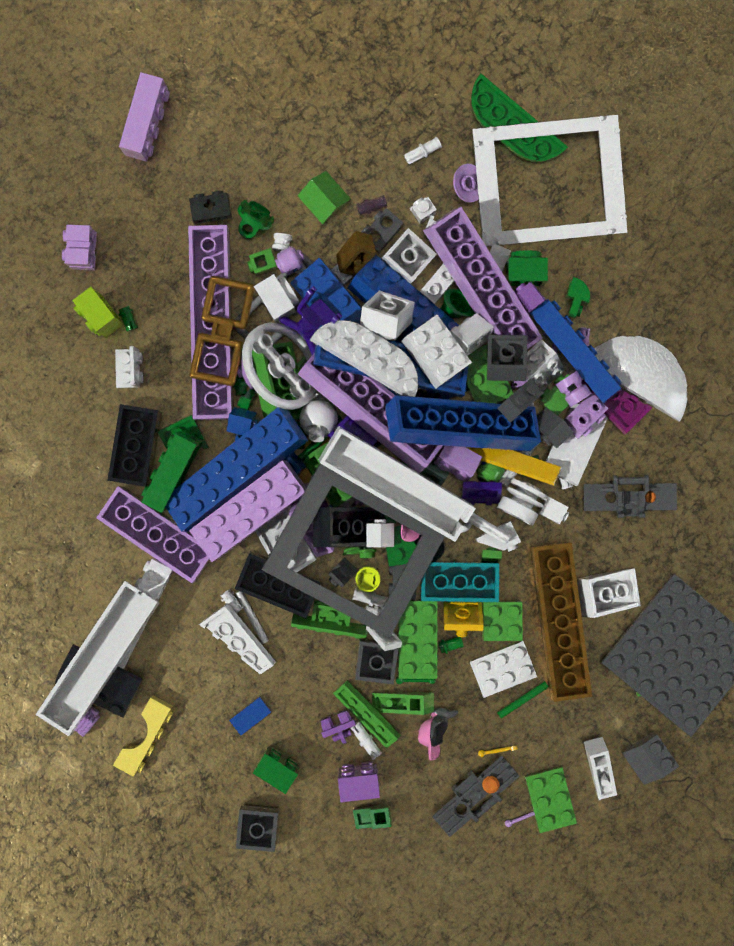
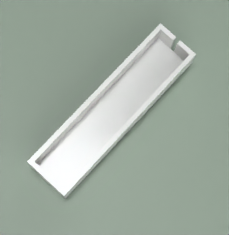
[318,426,476,542]
[35,581,159,736]

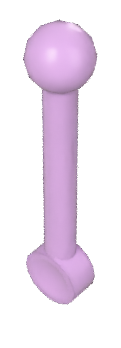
[505,811,535,827]

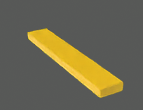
[466,447,561,486]

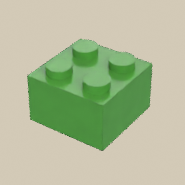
[482,600,523,641]

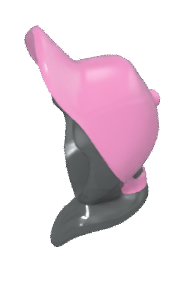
[418,708,458,760]

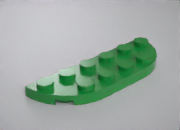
[471,73,568,162]

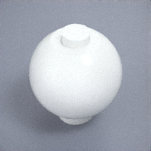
[299,399,338,442]

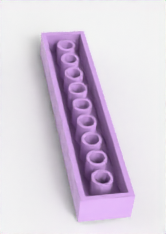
[188,225,233,420]

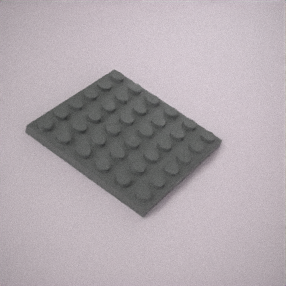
[601,574,734,737]

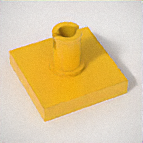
[443,601,484,637]

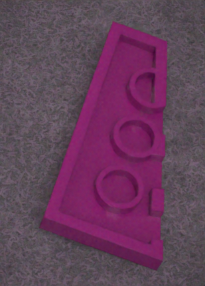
[579,374,652,435]

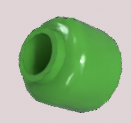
[476,462,505,482]

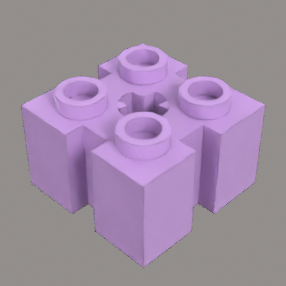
[62,225,97,270]

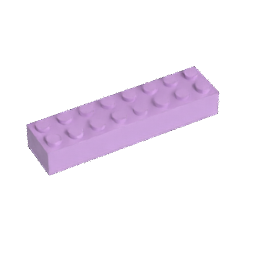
[423,207,543,349]
[298,353,443,473]

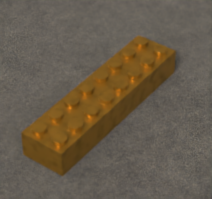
[531,542,592,702]

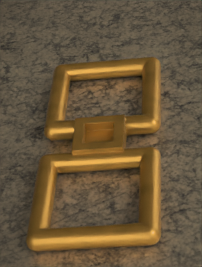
[189,276,255,386]

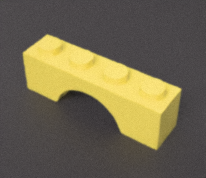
[113,695,173,777]

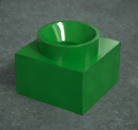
[505,250,548,287]

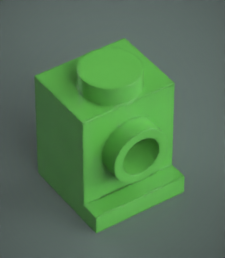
[247,248,278,276]

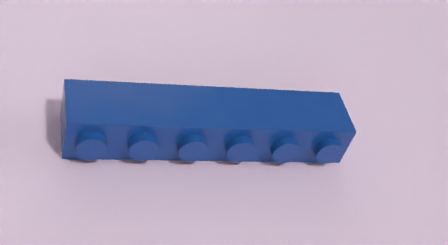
[530,298,622,403]

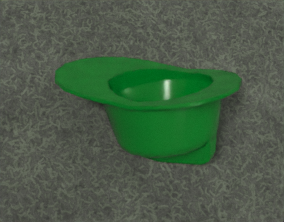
[440,289,475,319]

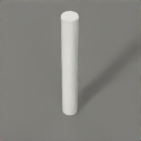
[235,591,269,644]

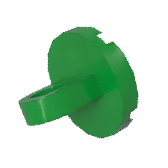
[237,200,274,238]

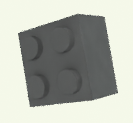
[355,638,398,685]
[236,805,279,852]

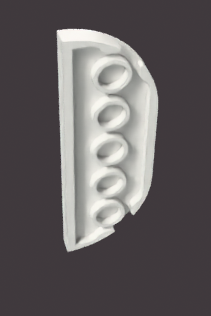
[310,320,418,397]

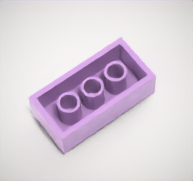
[119,72,170,162]

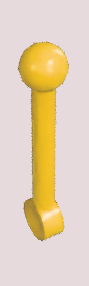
[478,745,518,757]

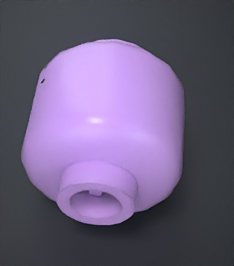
[275,246,305,275]

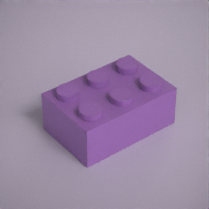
[338,761,380,802]

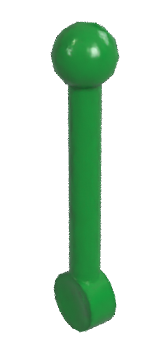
[396,677,436,684]

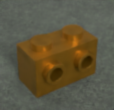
[336,231,376,276]

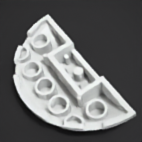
[594,336,687,422]

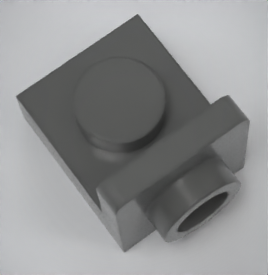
[328,557,358,587]

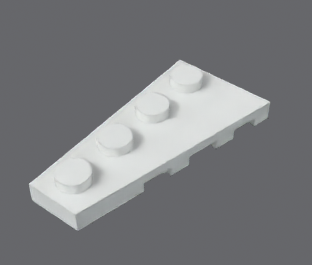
[199,603,276,674]

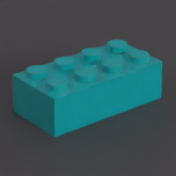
[421,561,499,602]

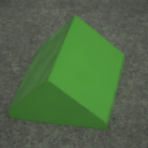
[298,171,351,225]

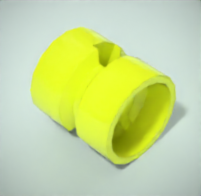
[355,566,380,592]

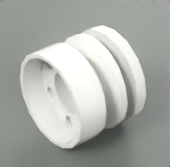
[497,478,548,526]

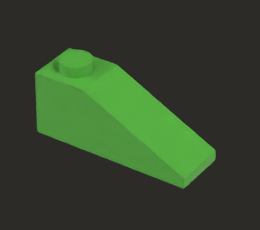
[372,692,434,715]

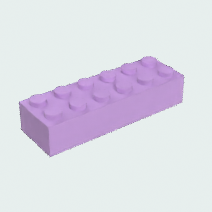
[189,460,307,562]
[96,486,210,583]

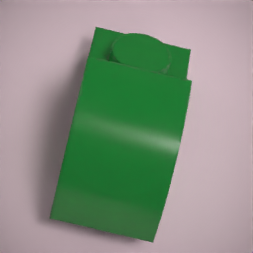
[565,277,590,320]
[353,804,392,829]

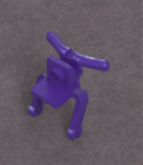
[279,286,343,355]

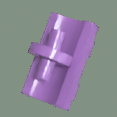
[321,709,356,744]

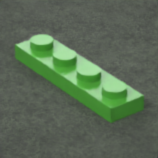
[333,680,401,749]

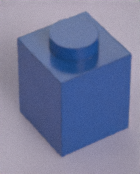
[226,407,258,435]

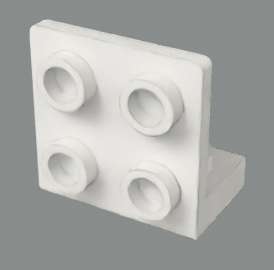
[526,339,564,391]
[115,346,143,388]

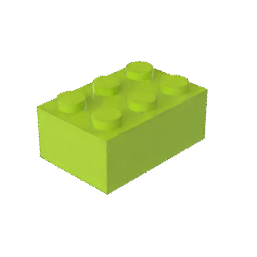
[72,287,124,338]

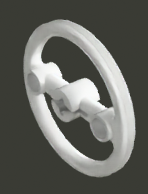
[242,322,317,410]

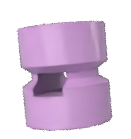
[556,371,592,407]

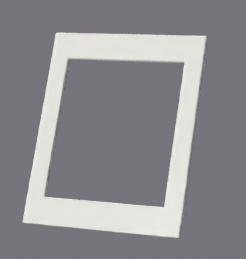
[472,115,627,246]

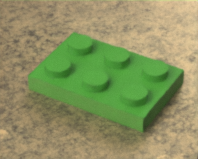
[525,766,577,833]

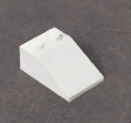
[577,568,641,618]

